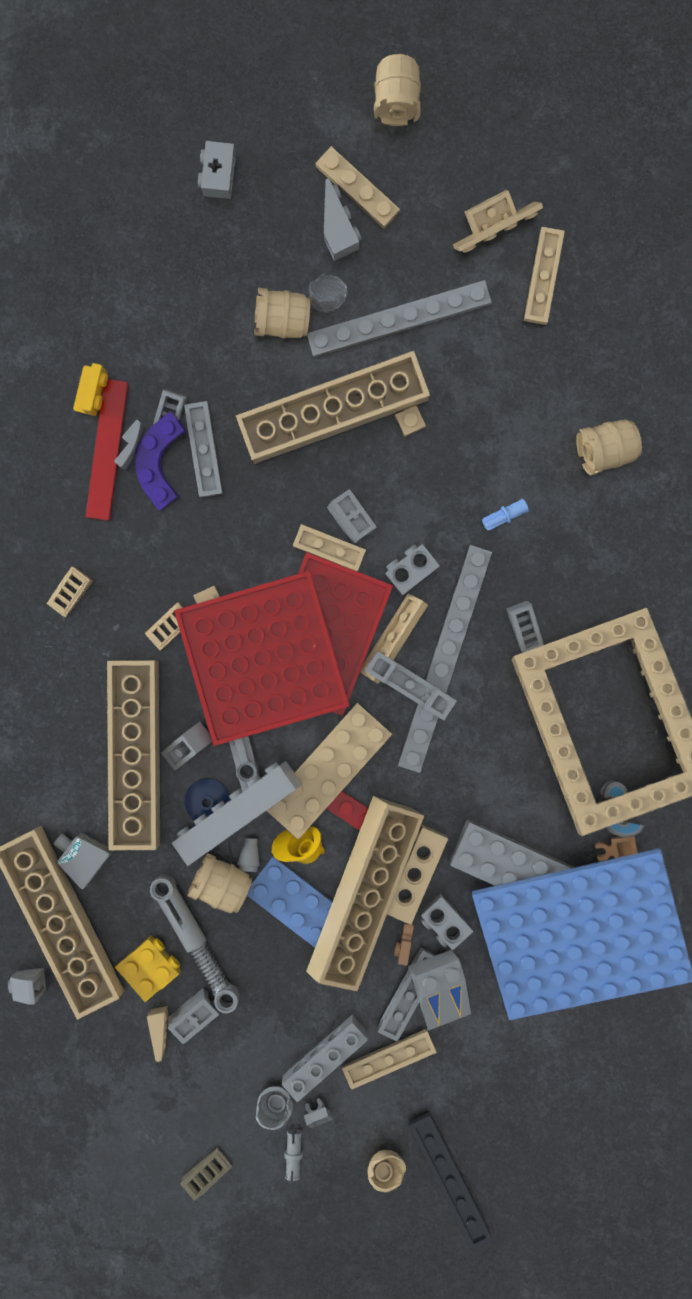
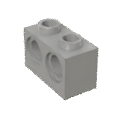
[385,544,439,596]
[420,893,473,950]

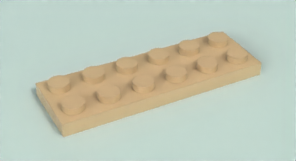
[266,703,392,839]

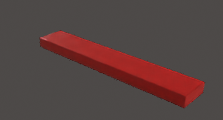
[86,379,129,521]

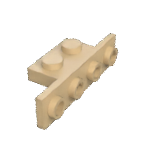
[453,190,543,252]

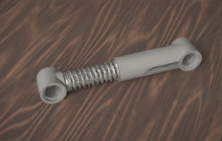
[150,874,240,1013]

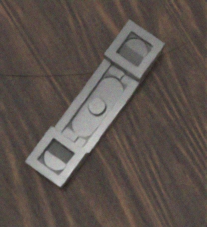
[364,651,456,720]

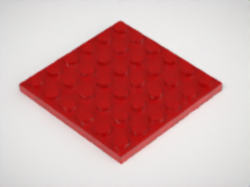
[174,571,349,746]

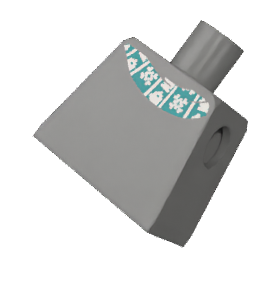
[53,833,114,890]

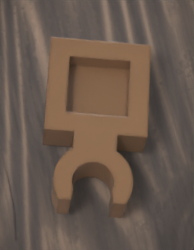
[595,836,638,861]
[394,922,414,966]

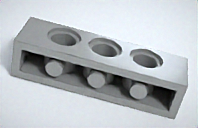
[282,1014,368,1102]

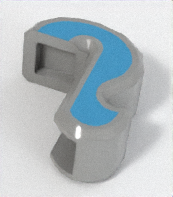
[600,780,644,838]

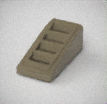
[181,1147,232,1201]

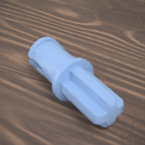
[482,499,529,530]

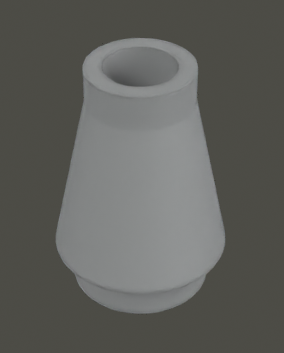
[237,838,260,872]

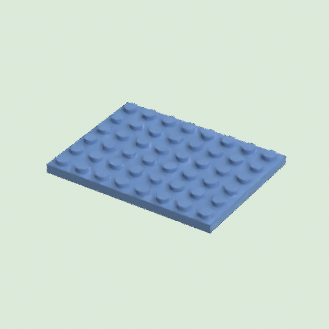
[472,849,692,1020]

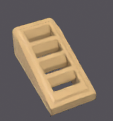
[47,566,93,618]
[145,603,184,651]
[147,1006,168,1062]

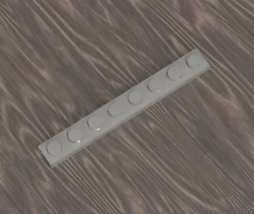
[307,280,492,358]

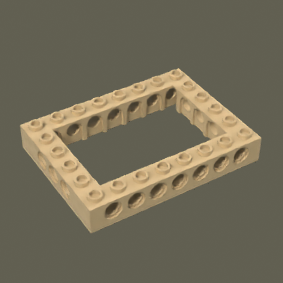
[511,608,692,836]

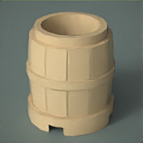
[374,54,421,126]
[254,288,310,339]
[576,420,642,475]
[187,853,252,913]

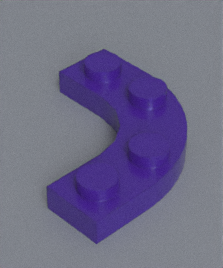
[135,411,187,511]

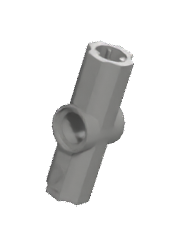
[229,736,260,791]

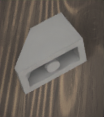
[161,722,212,771]
[8,968,47,1005]

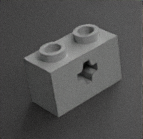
[198,141,236,199]

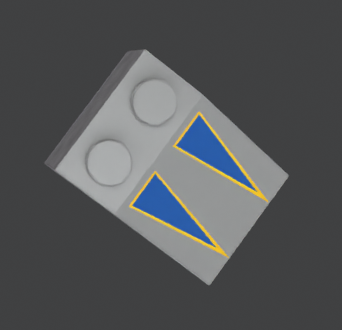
[408,950,471,1031]

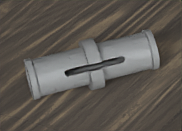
[284,1129,303,1181]

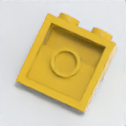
[115,935,181,1002]

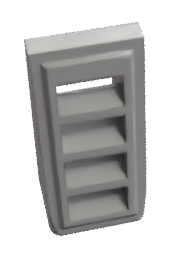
[153,389,188,425]
[506,601,544,653]

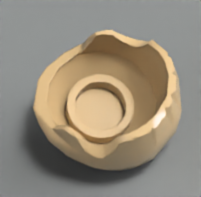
[368,1150,406,1193]

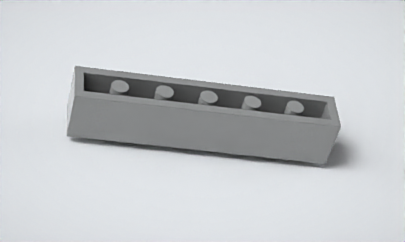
[172,761,302,866]

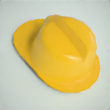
[272,827,325,864]

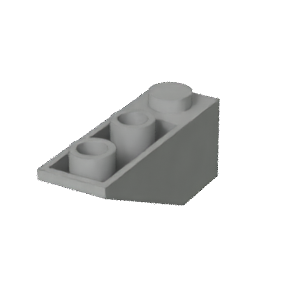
[324,178,361,261]

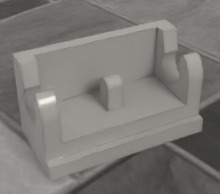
[327,489,376,545]
[168,987,219,1044]

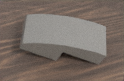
[114,419,144,470]

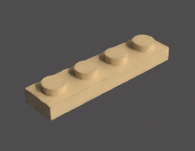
[315,146,400,229]
[523,227,565,325]
[360,593,428,684]
[342,1029,437,1090]

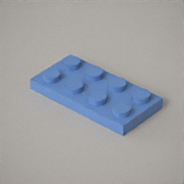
[247,856,333,947]

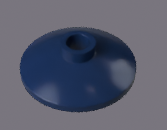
[185,778,231,821]

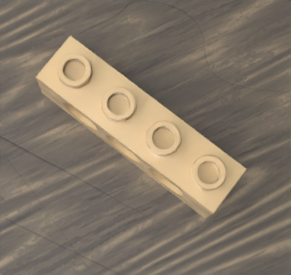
[387,824,448,925]

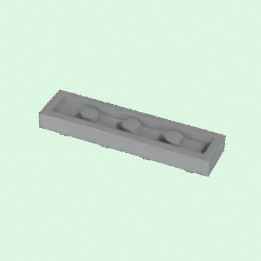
[184,401,223,498]
[376,948,436,1042]

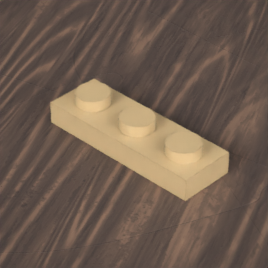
[293,524,366,572]

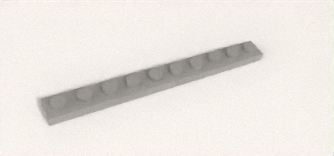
[398,545,492,773]

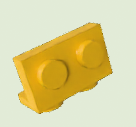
[73,363,108,416]

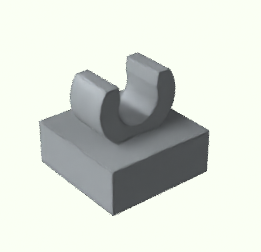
[304,1098,333,1128]

